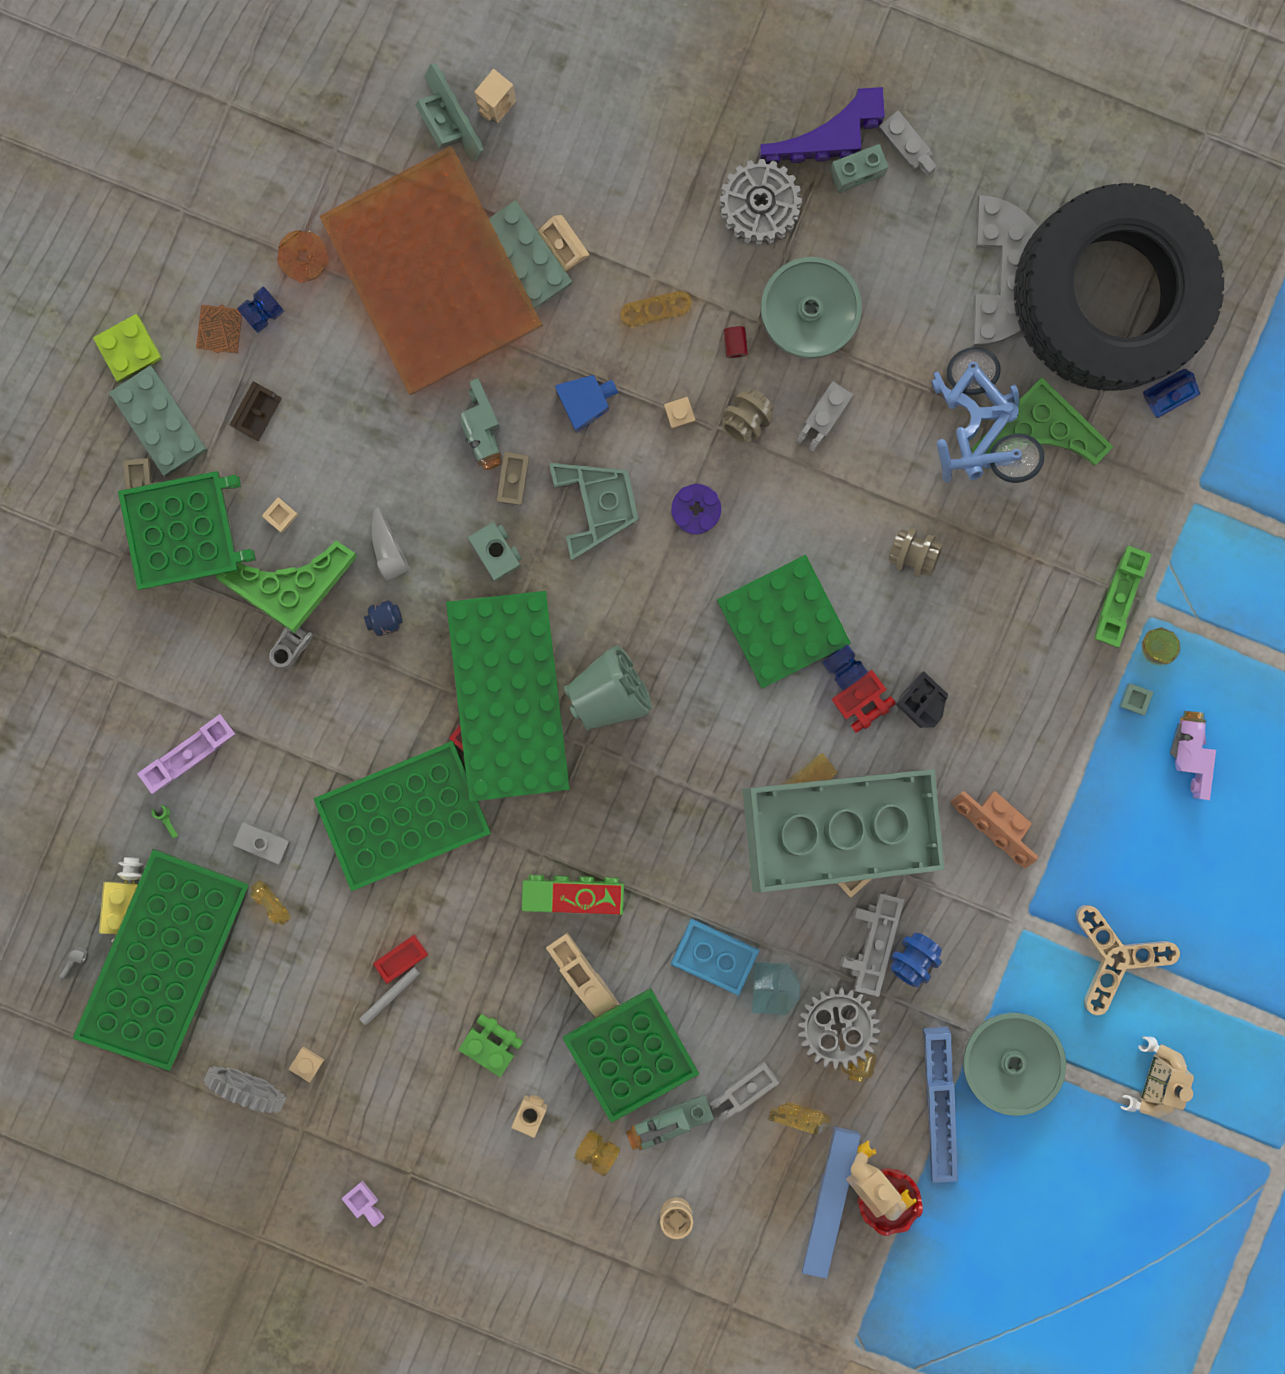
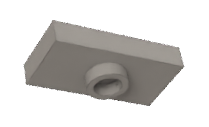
[233,822,290,865]

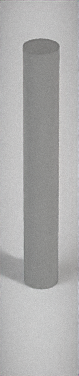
[359,966,421,1025]

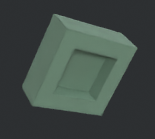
[1119,683,1153,716]

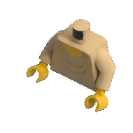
[846,1140,916,1221]

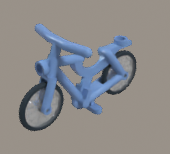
[931,347,1044,483]

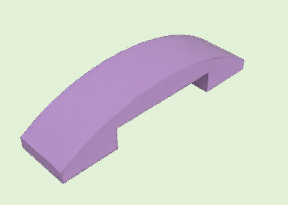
[137,714,235,794]

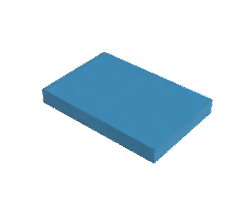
[670,918,760,996]

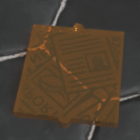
[196,305,243,354]

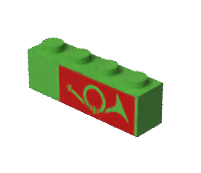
[522,874,624,915]

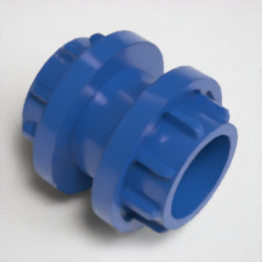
[891,933,942,987]

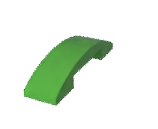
[1094,546,1152,648]

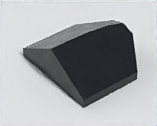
[896,671,948,728]

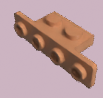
[950,791,1039,868]

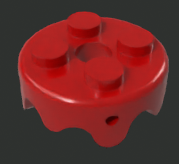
[857,1168,923,1236]

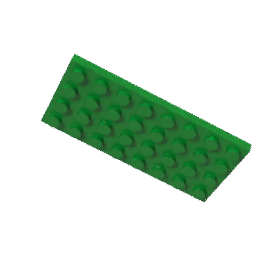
[446,591,570,802]
[73,849,249,1071]

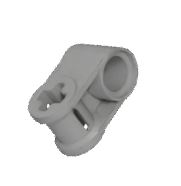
[269,628,314,669]

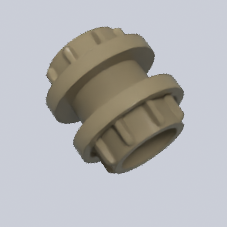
[722,390,773,443]
[889,528,942,578]

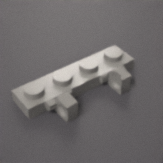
[840,892,904,997]

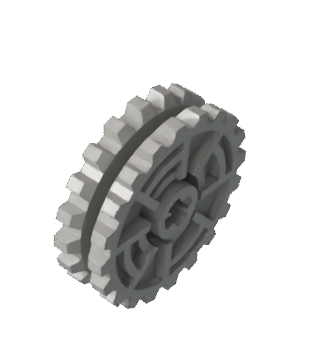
[720,159,802,246]

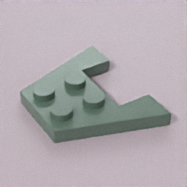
[549,463,639,561]

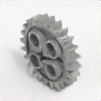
[798,988,881,1071]
[204,1066,286,1113]

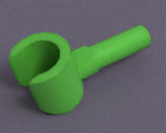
[151,805,178,839]

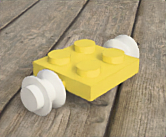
[99,857,144,942]

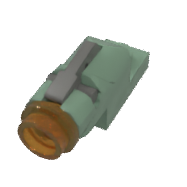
[458,378,502,471]
[626,1094,714,1150]

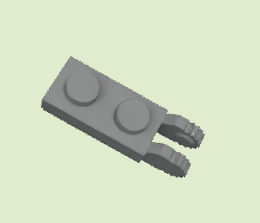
[795,381,853,452]
[709,1061,780,1122]

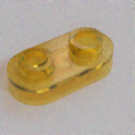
[251,880,291,925]

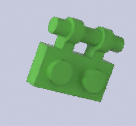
[458,1014,523,1077]

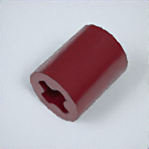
[723,326,748,358]

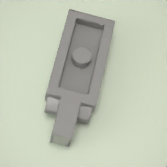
[878,111,937,176]

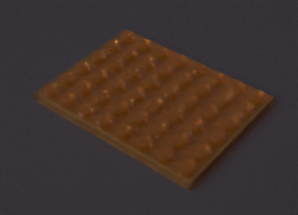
[319,146,543,395]

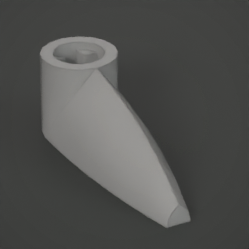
[372,507,410,581]

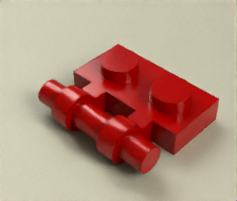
[831,670,896,733]

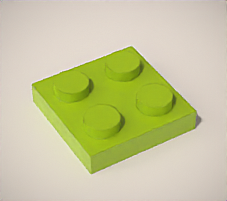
[93,314,163,383]

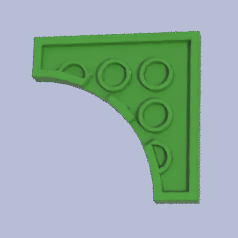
[971,377,1113,466]
[216,541,357,634]

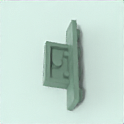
[415,63,483,162]

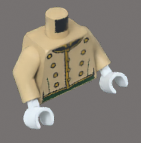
[1120,1036,1194,1118]

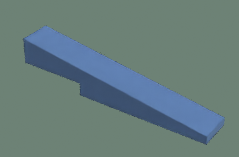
[923,1027,958,1183]
[802,1126,860,1279]

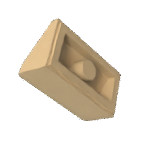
[537,215,589,272]

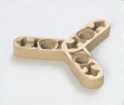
[1076,905,1180,1016]

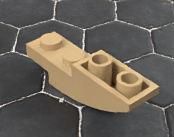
[546,932,620,1018]

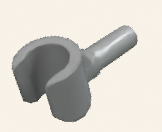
[60,947,88,979]

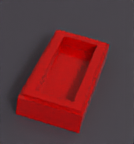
[373,934,429,984]

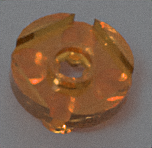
[277,230,329,283]

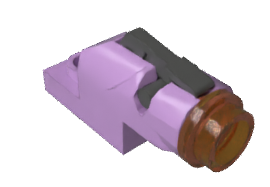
[1169,711,1216,800]

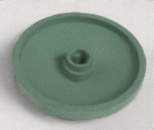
[761,257,862,359]
[963,1012,1066,1116]

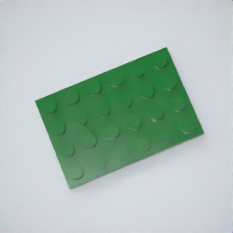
[313,741,491,891]

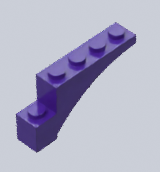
[759,87,885,164]

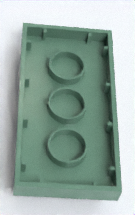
[743,769,945,893]

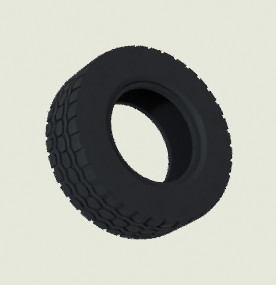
[1014,183,1224,391]

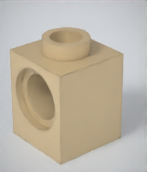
[511,1094,548,1138]

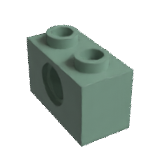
[830,144,889,193]
[468,522,522,582]

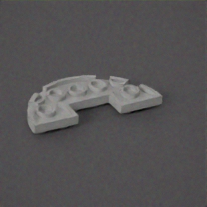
[973,195,1038,346]

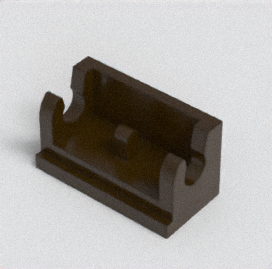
[229,381,282,442]

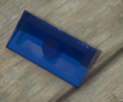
[1143,369,1201,418]

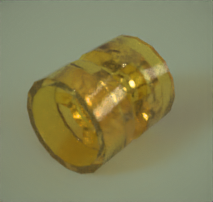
[574,1129,621,1177]

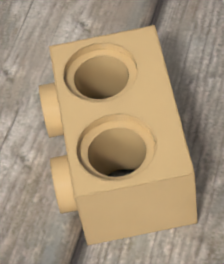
[474,69,516,124]

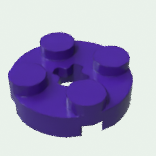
[671,484,721,535]

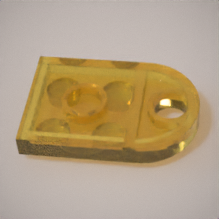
[768,1102,832,1135]

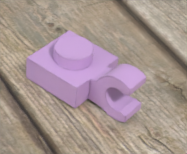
[342,1180,385,1227]

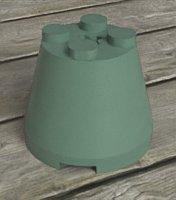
[564,645,652,731]

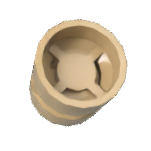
[660,1197,693,1239]

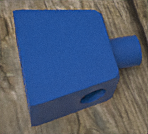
[555,375,618,433]

